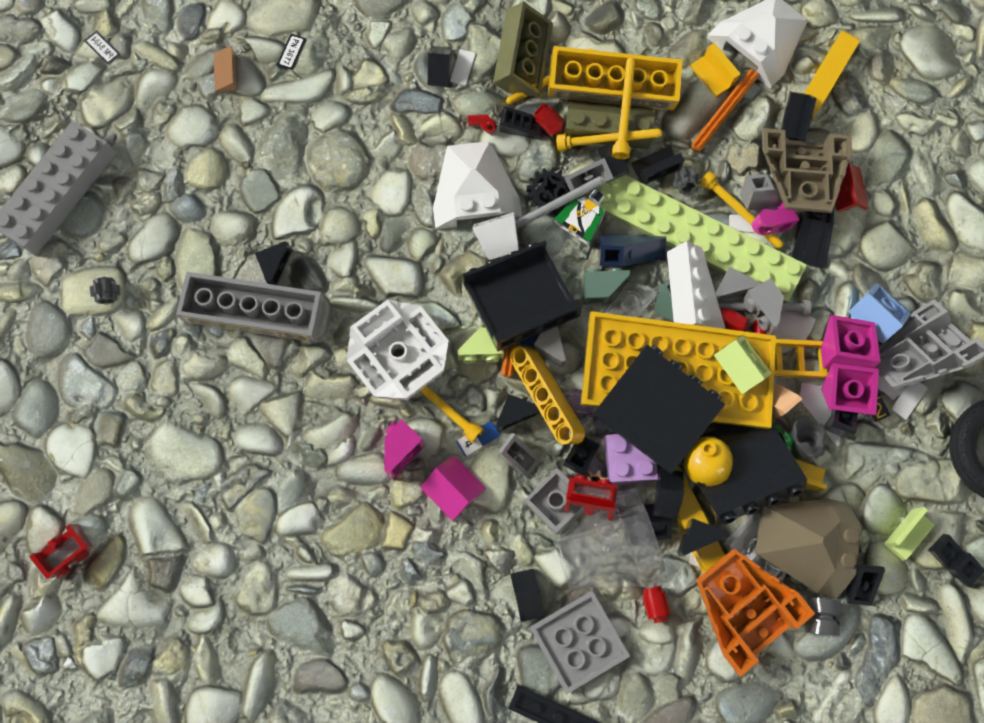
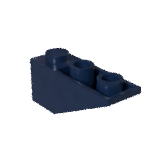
[598,234,666,267]

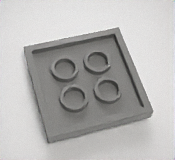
[529,590,630,695]

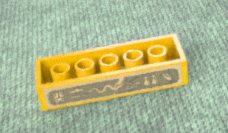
[548,46,683,111]

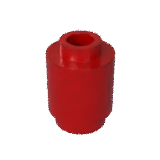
[533,103,565,136]
[721,308,750,332]
[642,586,672,624]

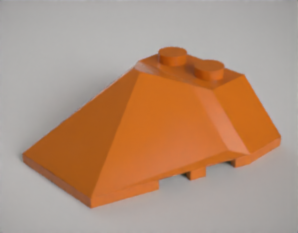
[696,549,815,677]

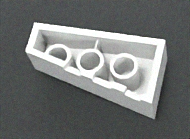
[667,241,725,329]

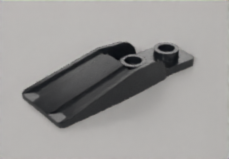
[791,207,834,269]

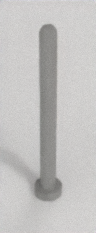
[516,176,605,229]
[718,300,811,316]

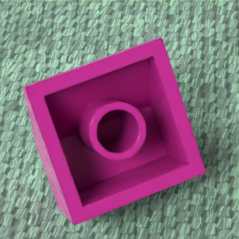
[821,315,880,369]
[385,419,425,480]

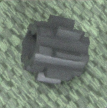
[673,166,701,195]
[89,277,120,305]

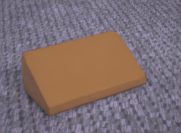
[214,46,237,93]

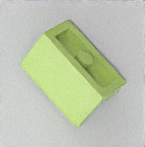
[714,335,772,394]
[884,507,935,561]

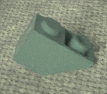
[582,268,630,305]

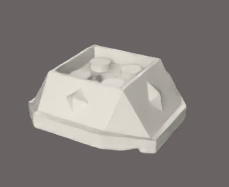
[347,299,449,400]

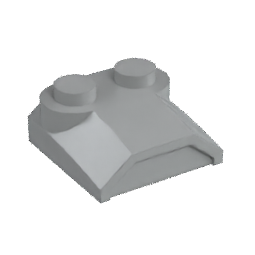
[523,467,584,535]

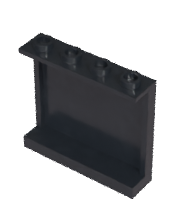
[463,241,582,352]
[592,345,725,474]
[681,424,807,526]

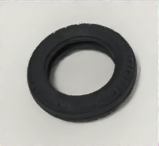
[949,400,984,498]

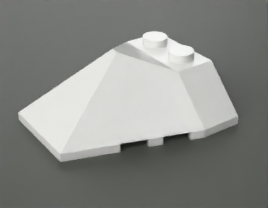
[706,0,808,89]
[433,141,522,230]

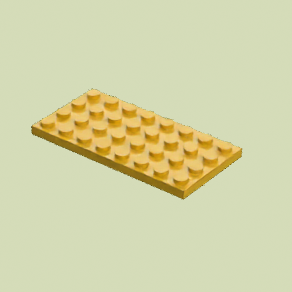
[581,311,776,429]

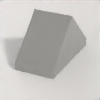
[564,158,613,191]
[715,267,759,302]
[533,326,566,367]
[498,433,541,478]

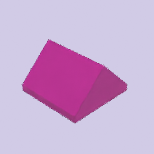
[821,363,879,415]
[420,455,486,521]

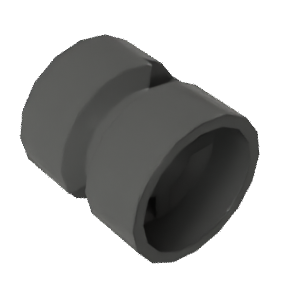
[806,597,841,636]

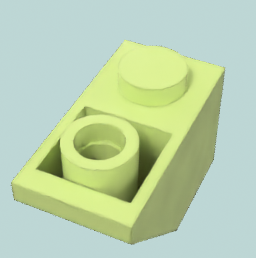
[458,327,504,364]

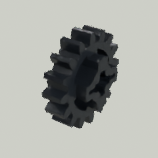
[526,168,571,215]

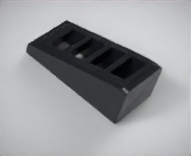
[499,106,543,140]

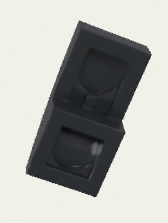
[928,534,984,587]

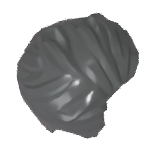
[789,415,825,459]

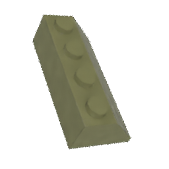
[493,1,553,96]
[565,100,655,149]

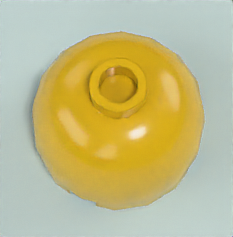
[684,436,733,486]

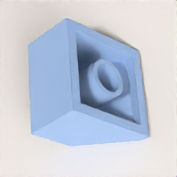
[849,283,911,344]

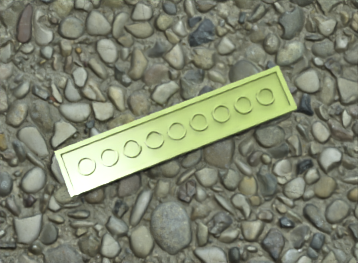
[596,175,807,303]

